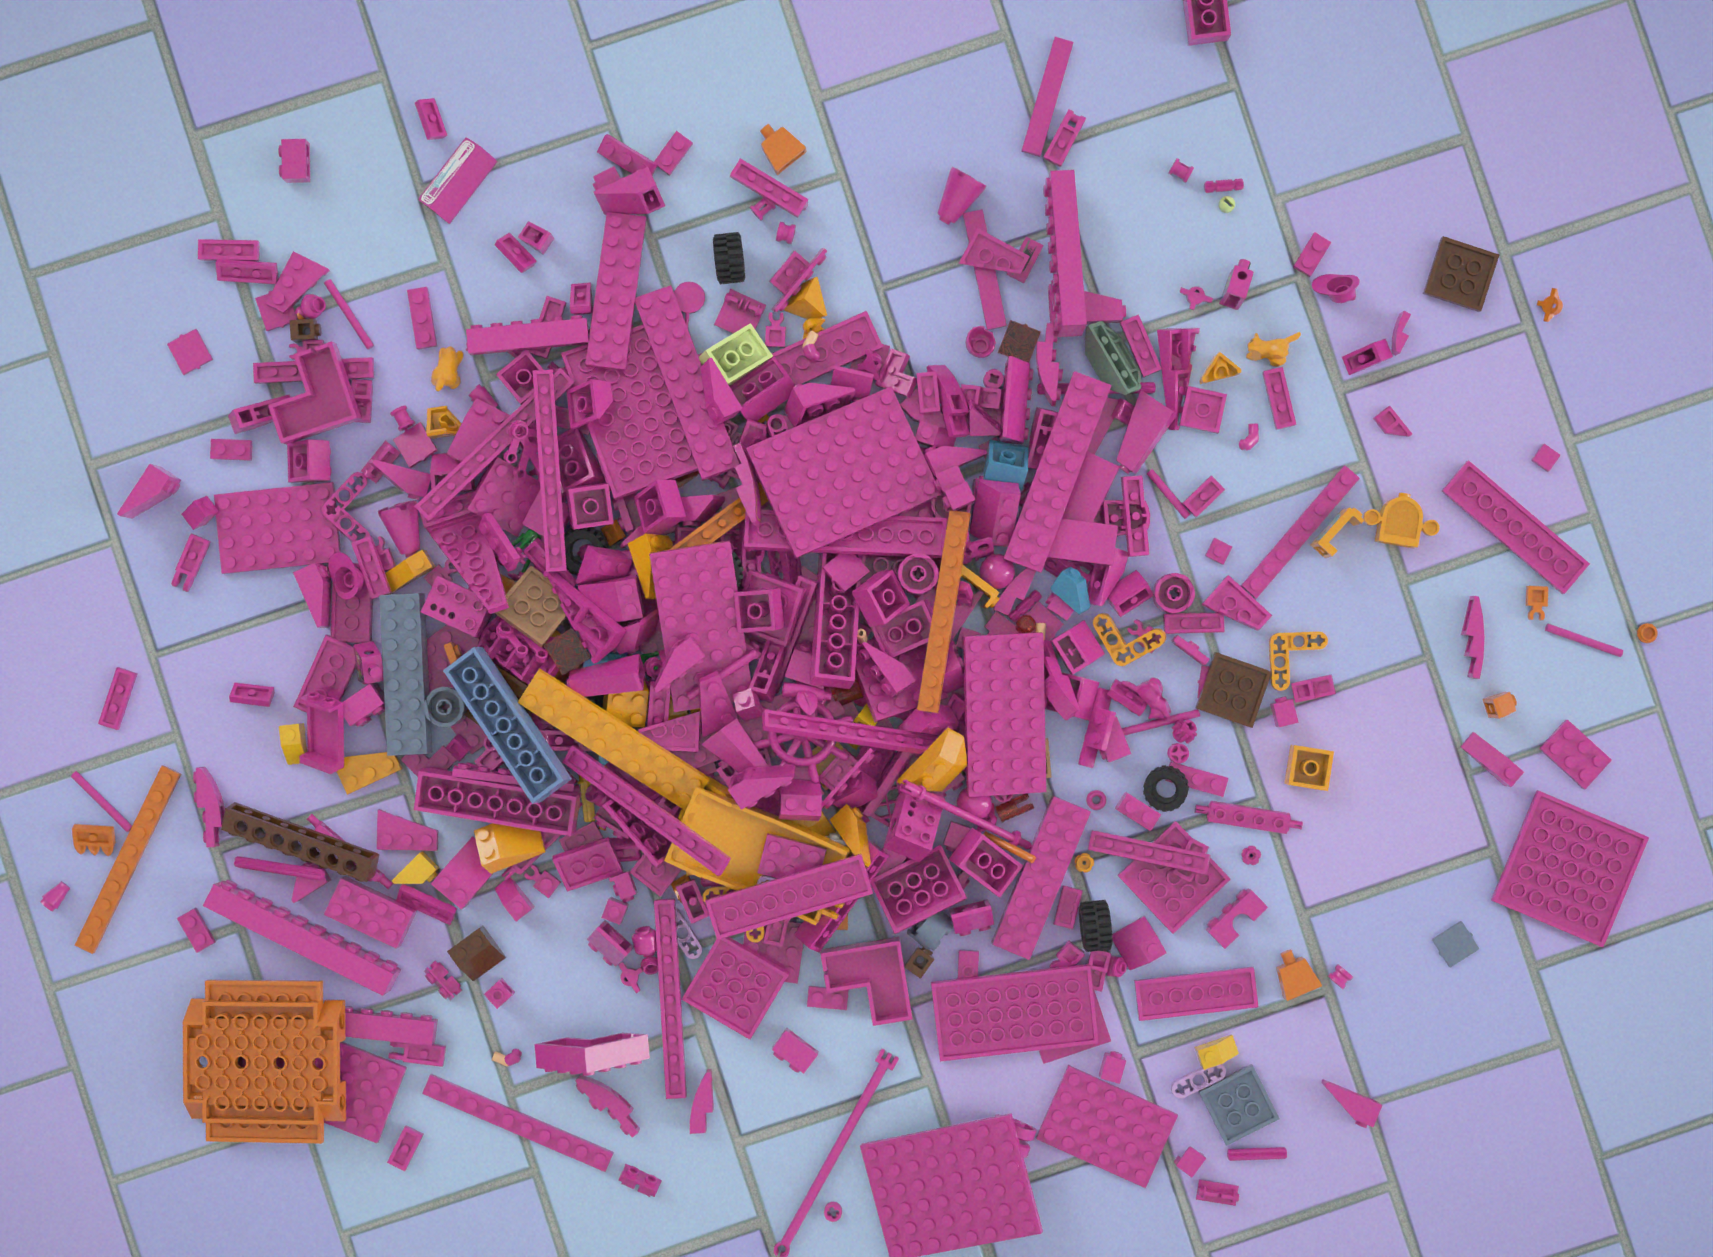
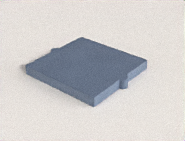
[1432,921,1479,968]

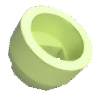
[1219,196,1235,213]

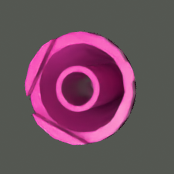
[937,166,987,225]
[378,500,420,557]

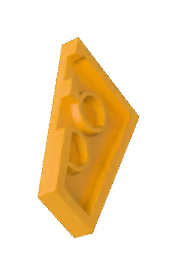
[336,752,402,795]

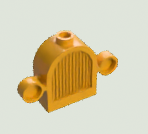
[1363,493,1440,548]

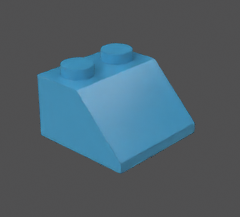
[983,440,1028,489]

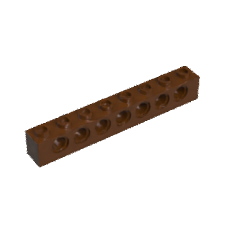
[221,802,380,882]

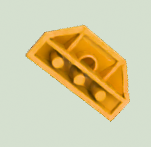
[897,728,967,792]

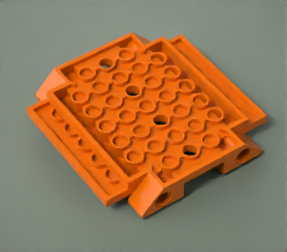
[183,980,346,1144]

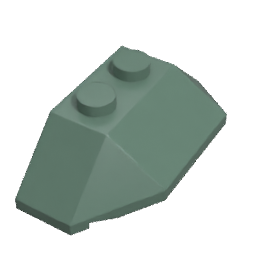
[1085,321,1141,395]

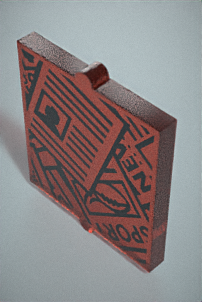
[998,320,1041,363]
[544,628,591,676]

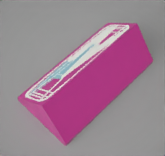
[418,137,498,224]

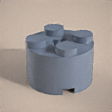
[424,687,468,727]
[907,911,953,951]

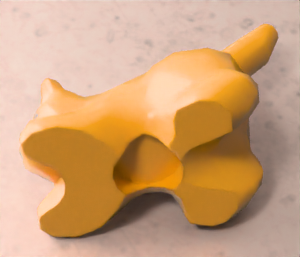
[1246,332,1301,367]
[431,346,464,391]

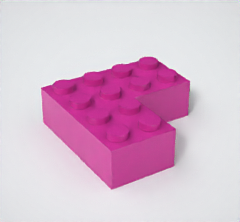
[268,341,362,444]
[820,937,913,1026]
[534,1033,650,1076]

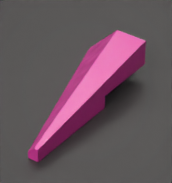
[1157,328,1200,430]
[543,570,627,664]
[701,718,779,801]

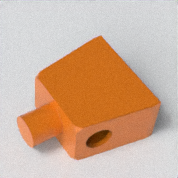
[760,124,807,175]
[1276,949,1322,1001]

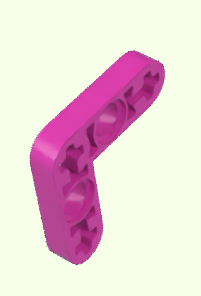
[321,472,370,542]

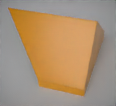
[784,277,827,319]
[1199,352,1241,384]
[426,406,462,439]

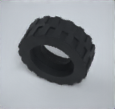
[1143,765,1189,812]

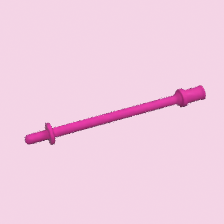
[899,779,1032,849]

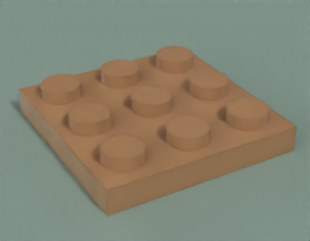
[495,566,567,648]

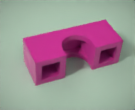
[1205,888,1268,949]

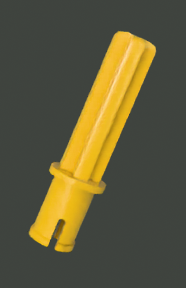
[577,774,596,822]

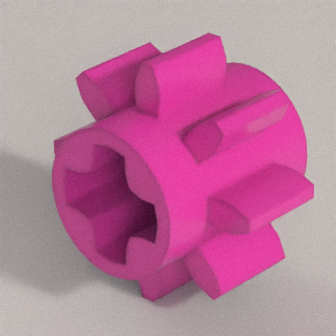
[1172,718,1197,744]

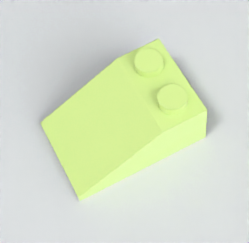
[699,323,773,386]

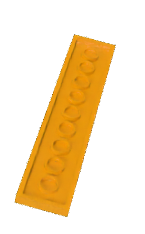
[518,668,710,811]

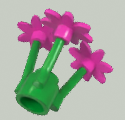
[494,529,541,581]

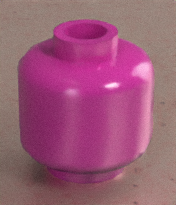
[632,926,657,957]

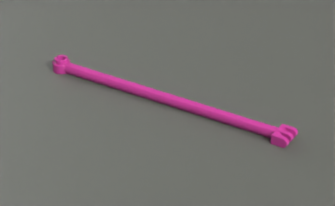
[774,1048,899,1257]

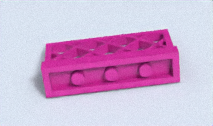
[861,751,930,826]

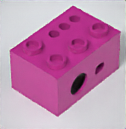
[421,576,493,638]
[883,791,945,862]

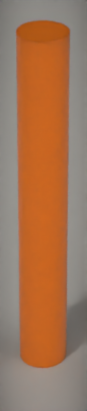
[983,831,1036,863]

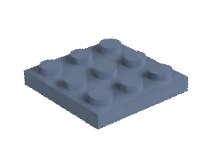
[1198,1064,1280,1146]

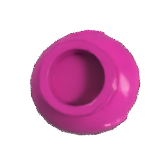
[295,294,326,320]

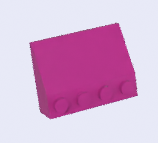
[999,356,1033,444]
[603,799,672,868]
[870,845,967,934]

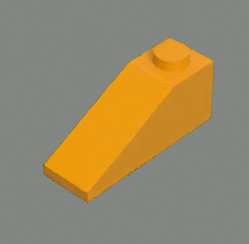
[385,550,436,595]
[829,804,871,867]

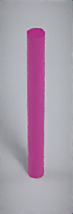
[324,279,374,350]
[1545,623,1623,657]
[687,650,758,700]
[1121,709,1200,736]
[71,771,132,832]

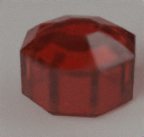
[1016,615,1036,633]

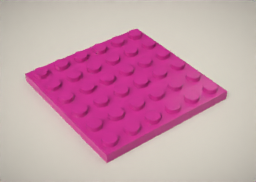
[1491,790,1649,947]

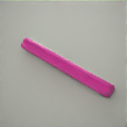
[234,856,325,880]

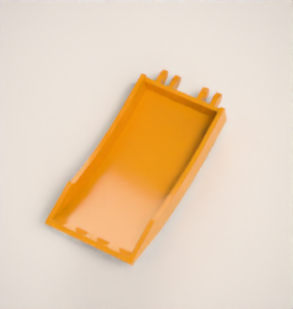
[664,787,850,925]

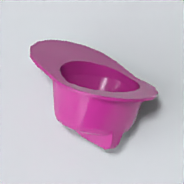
[1312,274,1360,303]
[328,552,364,600]

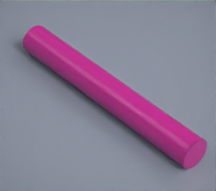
[1146,469,1190,519]

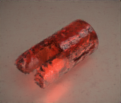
[995,793,1034,823]

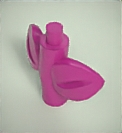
[782,681,832,716]

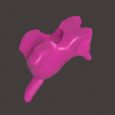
[1121,677,1171,719]

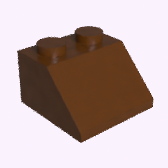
[447,926,506,981]

